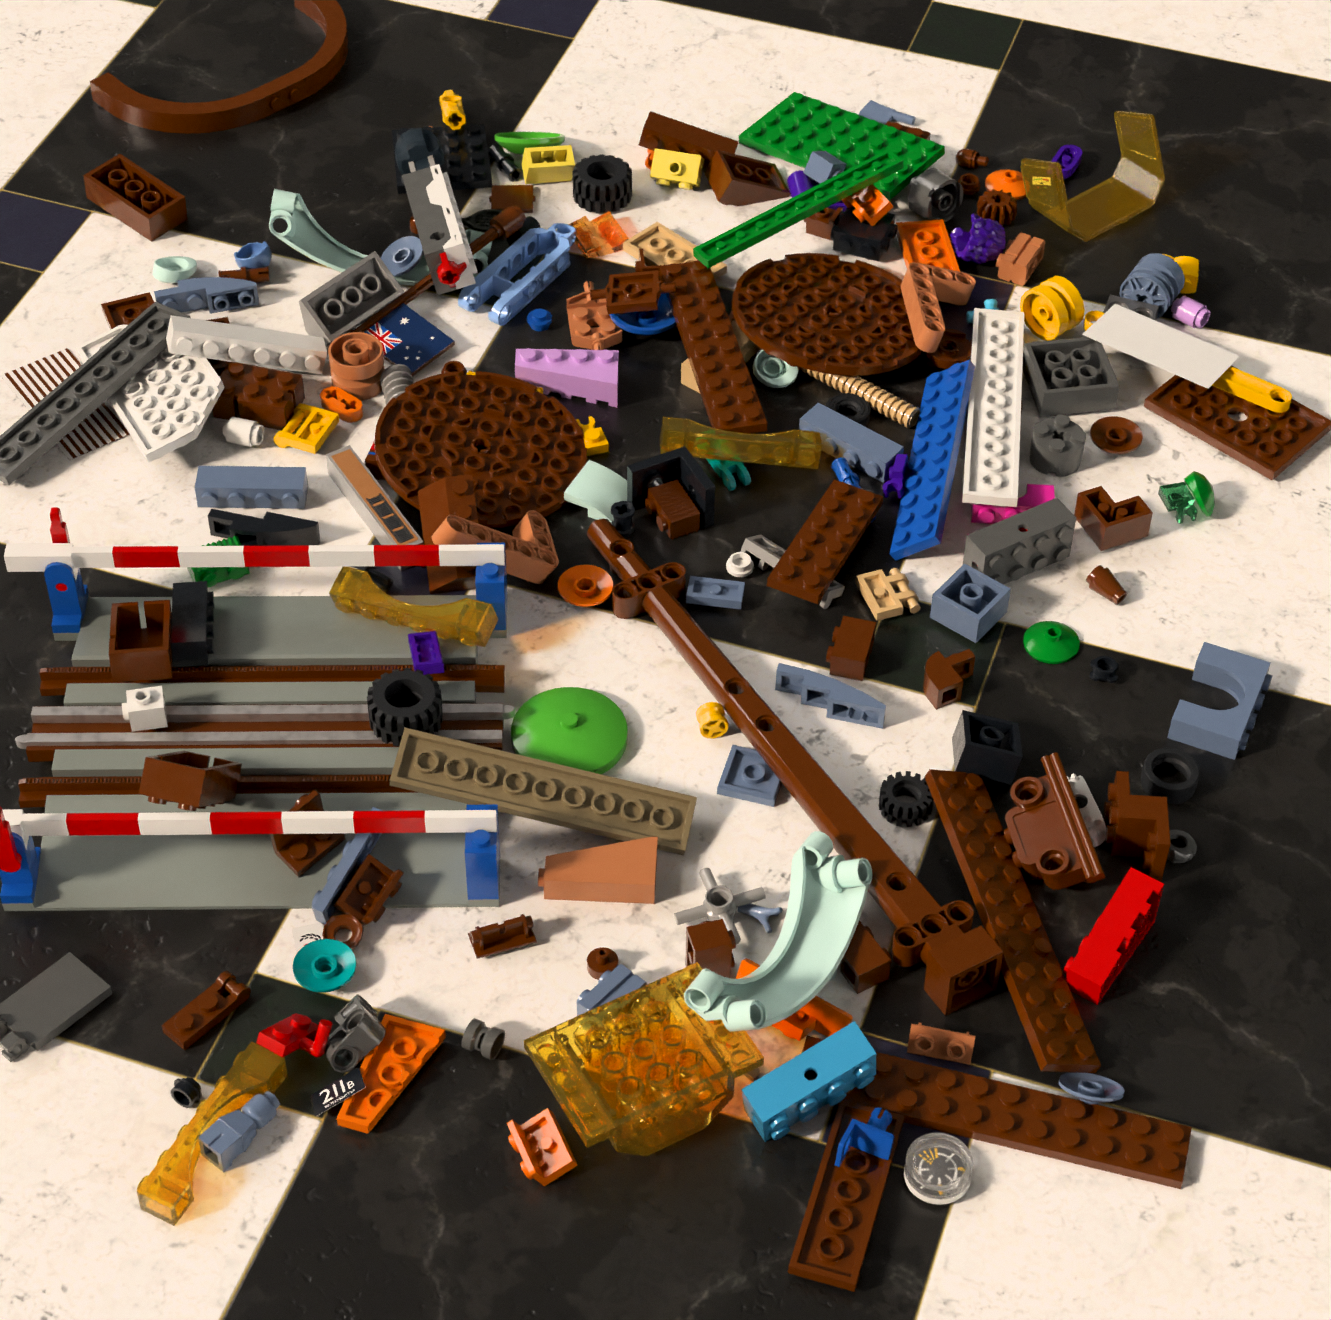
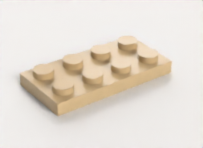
[623,222,727,280]

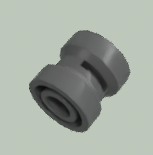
[462,1018,505,1060]

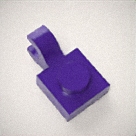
[883,454,909,498]

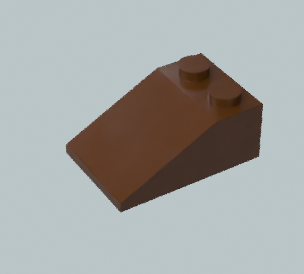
[704,150,790,206]

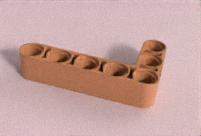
[901,262,976,353]
[432,510,559,584]

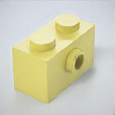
[521,145,575,184]
[650,148,704,190]

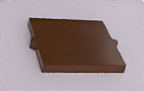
[489,185,536,213]

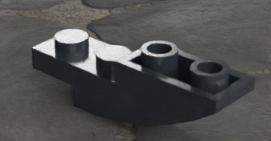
[208,509,320,546]

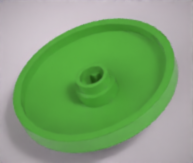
[511,687,628,774]

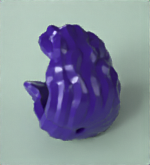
[950,213,1006,264]

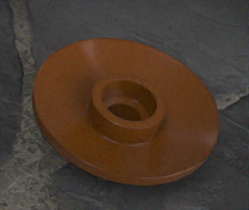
[1090,416,1143,454]

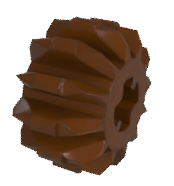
[977,189,1017,225]

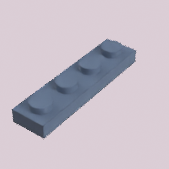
[312,807,382,924]

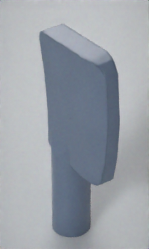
[859,100,916,126]

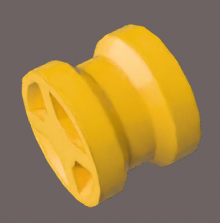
[696,702,729,739]

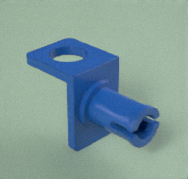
[835,1107,894,1167]

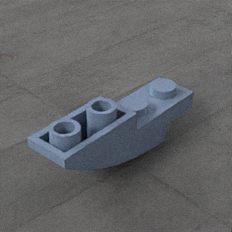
[154,277,259,314]

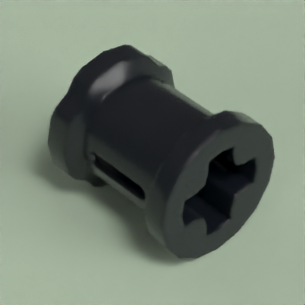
[611,501,635,537]

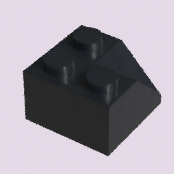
[952,710,1023,785]

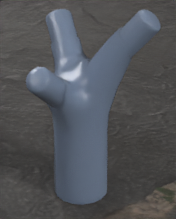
[738,903,783,933]

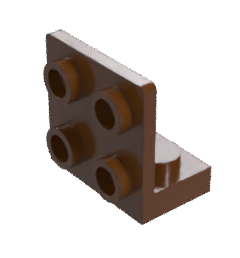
[270,790,345,877]

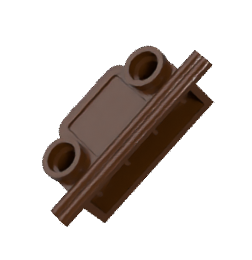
[1003,752,1105,890]

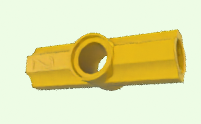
[439,90,466,130]

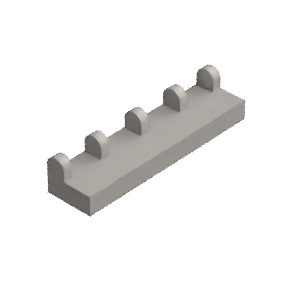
[740,534,845,609]

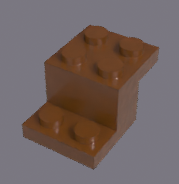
[1104,771,1171,882]

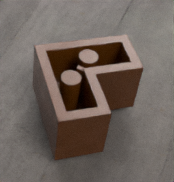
[1074,486,1153,551]

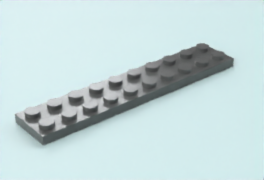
[0,301,191,485]

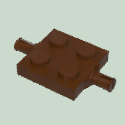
[590,270,676,314]

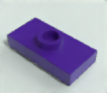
[408,631,444,675]

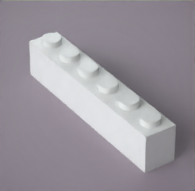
[166,315,327,374]

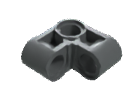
[324,994,386,1073]

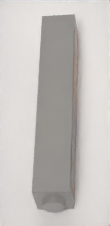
[326,445,424,571]

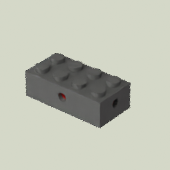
[963,498,1076,585]

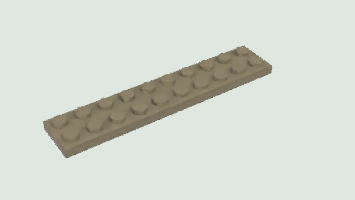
[389,728,697,855]

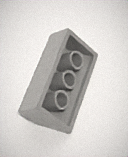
[299,251,405,347]

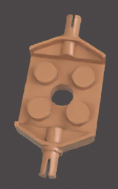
[566,281,622,350]

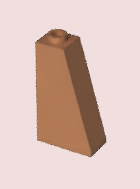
[538,837,658,904]

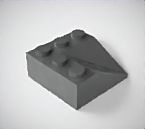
[1022,337,1120,417]

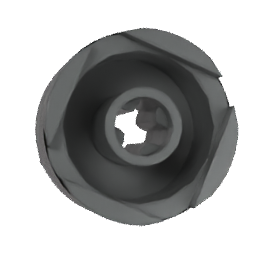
[908,168,963,223]
[1029,414,1086,477]

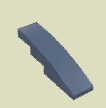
[775,663,886,729]

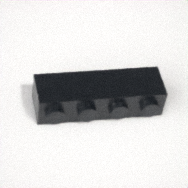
[170,581,215,668]

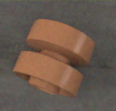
[328,332,385,401]

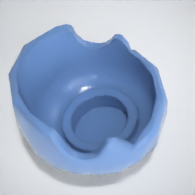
[234,241,272,269]

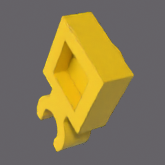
[576,416,609,456]

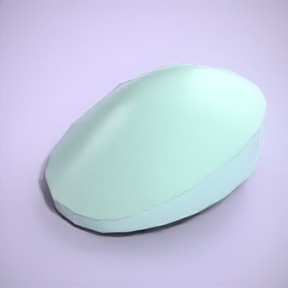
[153,256,197,284]
[753,350,798,388]

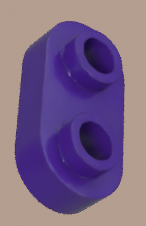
[1050,145,1082,180]

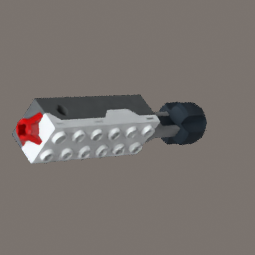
[395,128,478,295]

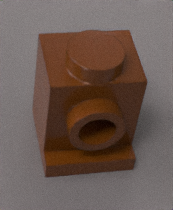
[804,207,843,241]

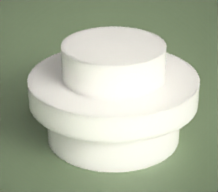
[726,552,754,577]

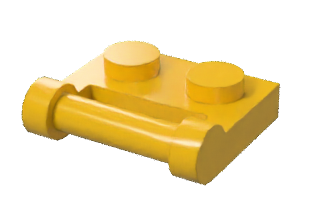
[273,403,339,454]

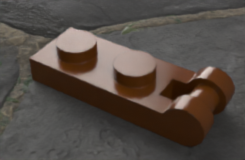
[162,971,251,1051]

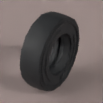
[825,393,871,427]

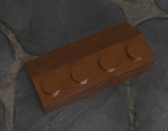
[418,474,479,594]

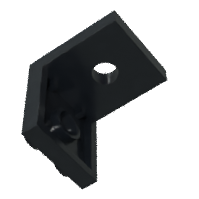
[627,446,715,528]

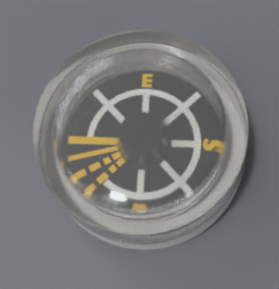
[904,1133,973,1205]

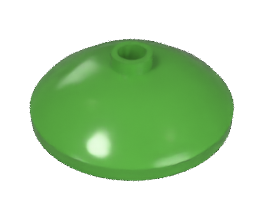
[495,131,565,155]

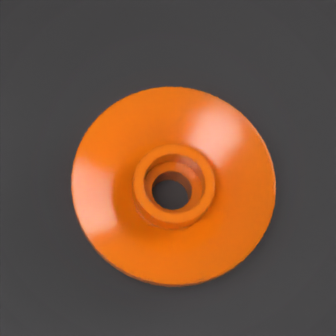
[985,169,1032,200]
[558,565,613,607]

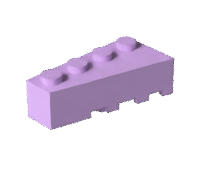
[515,348,619,408]

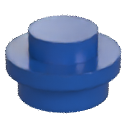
[527,308,552,331]

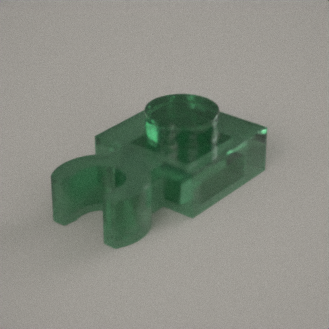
[1158,482,1198,524]

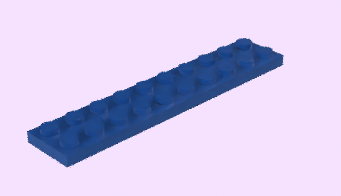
[890,359,975,561]

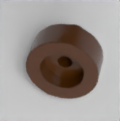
[587,947,618,980]

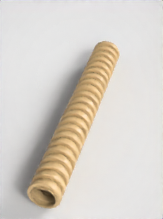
[798,367,920,429]

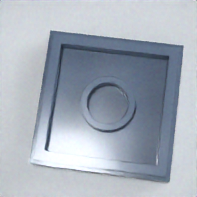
[717,745,782,807]

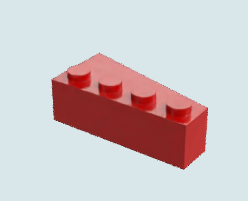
[1063,867,1164,1005]

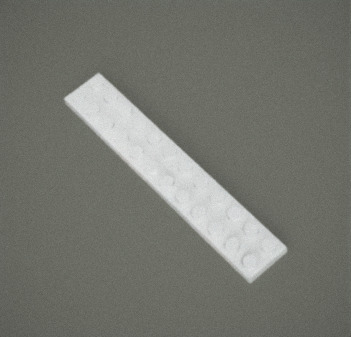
[962,308,1024,507]

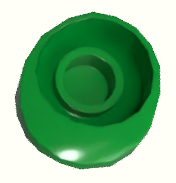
[1183,471,1215,517]

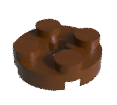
[923,329,972,369]

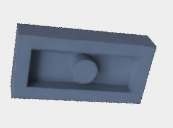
[686,576,745,609]

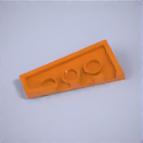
[337,1014,446,1134]

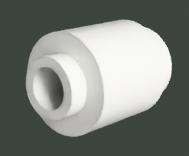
[223,417,264,447]

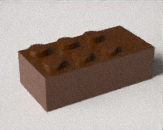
[83,154,187,242]

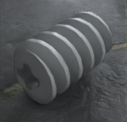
[380,364,413,405]

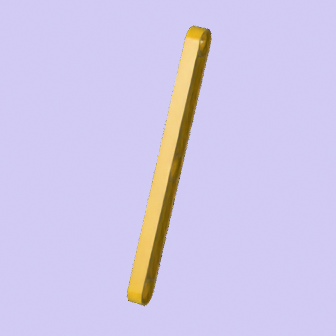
[1083,311,1292,413]

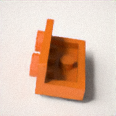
[841,184,894,226]
[507,1108,577,1187]

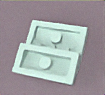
[564,460,627,523]

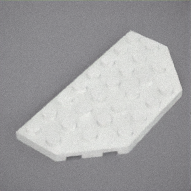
[75,325,224,463]

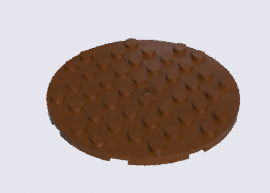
[732,253,923,377]
[374,371,587,528]

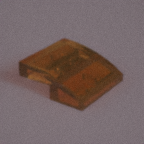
[569,211,629,258]

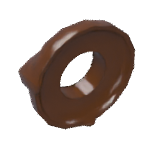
[322,914,364,950]

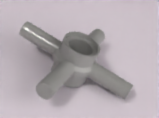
[674,868,766,944]

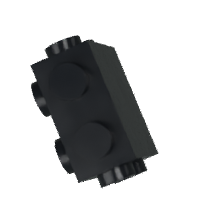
[830,207,898,261]

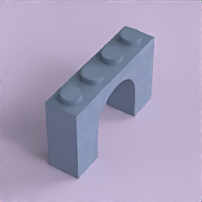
[1167,642,1273,760]

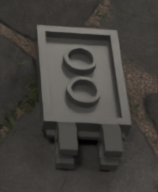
[0,952,112,1062]

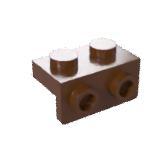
[333,854,404,926]

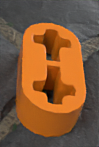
[320,386,363,423]

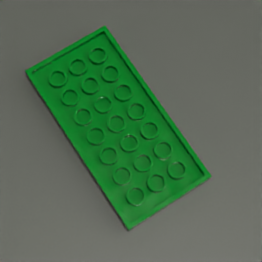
[738,92,945,200]

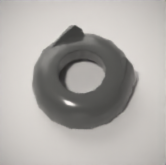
[1167,829,1197,863]

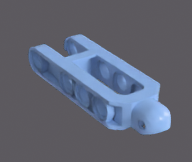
[458,223,576,326]

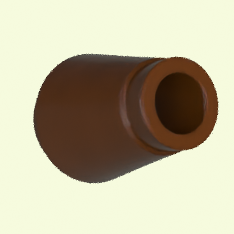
[1086,565,1127,605]

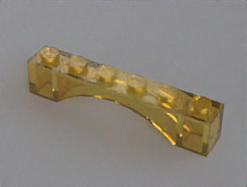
[660,417,822,469]
[329,567,499,647]
[136,1041,287,1226]

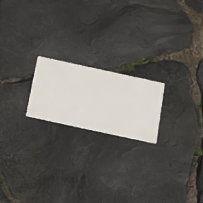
[1082,304,1240,388]

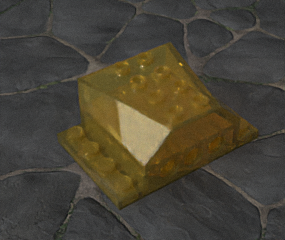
[524,962,764,1156]

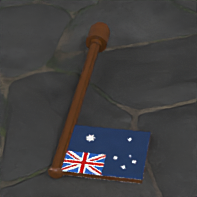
[349,206,526,377]

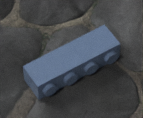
[798,403,904,483]
[195,466,308,509]

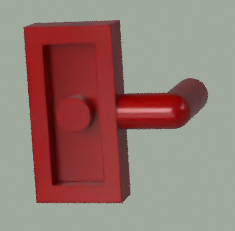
[256,1013,332,1058]

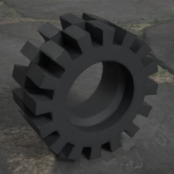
[879,771,933,828]

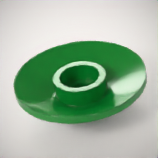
[1023,621,1080,664]

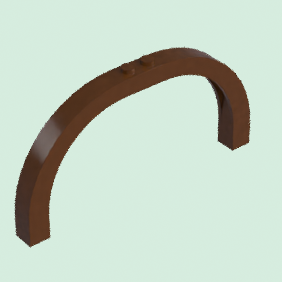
[90,0,348,133]

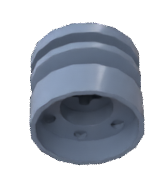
[1119,253,1185,318]

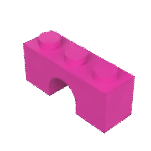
[971,484,1055,524]

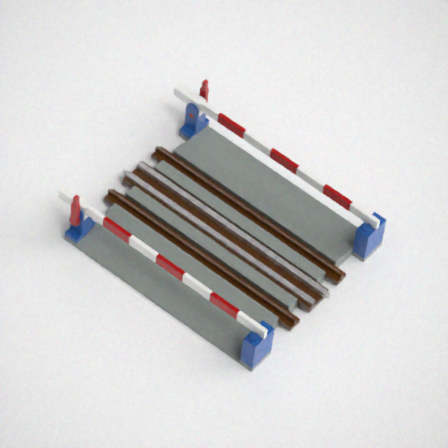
[0,507,515,911]

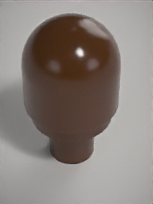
[955,149,988,169]

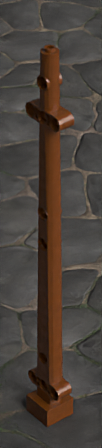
[587,519,1003,1016]

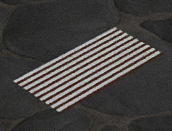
[0,348,130,460]

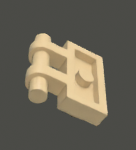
[856,568,920,621]

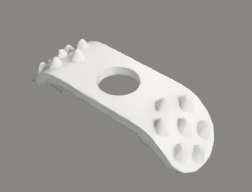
[1067,773,1106,847]

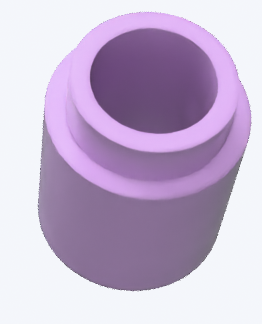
[1171,296,1210,329]

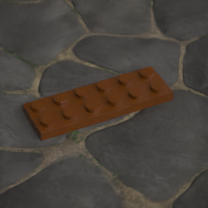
[767,480,884,604]
[788,1099,905,1292]

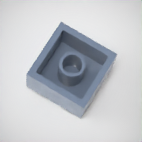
[930,563,1011,643]

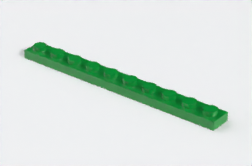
[693,149,903,269]

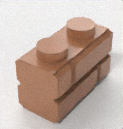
[996,232,1045,286]

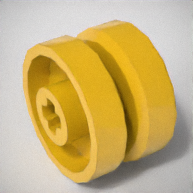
[1020,276,1085,341]

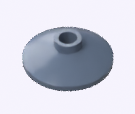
[381,236,424,277]
[1058,1072,1124,1105]

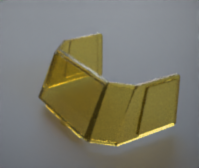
[1021,111,1165,242]

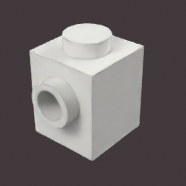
[122,686,168,732]

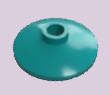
[293,939,356,993]

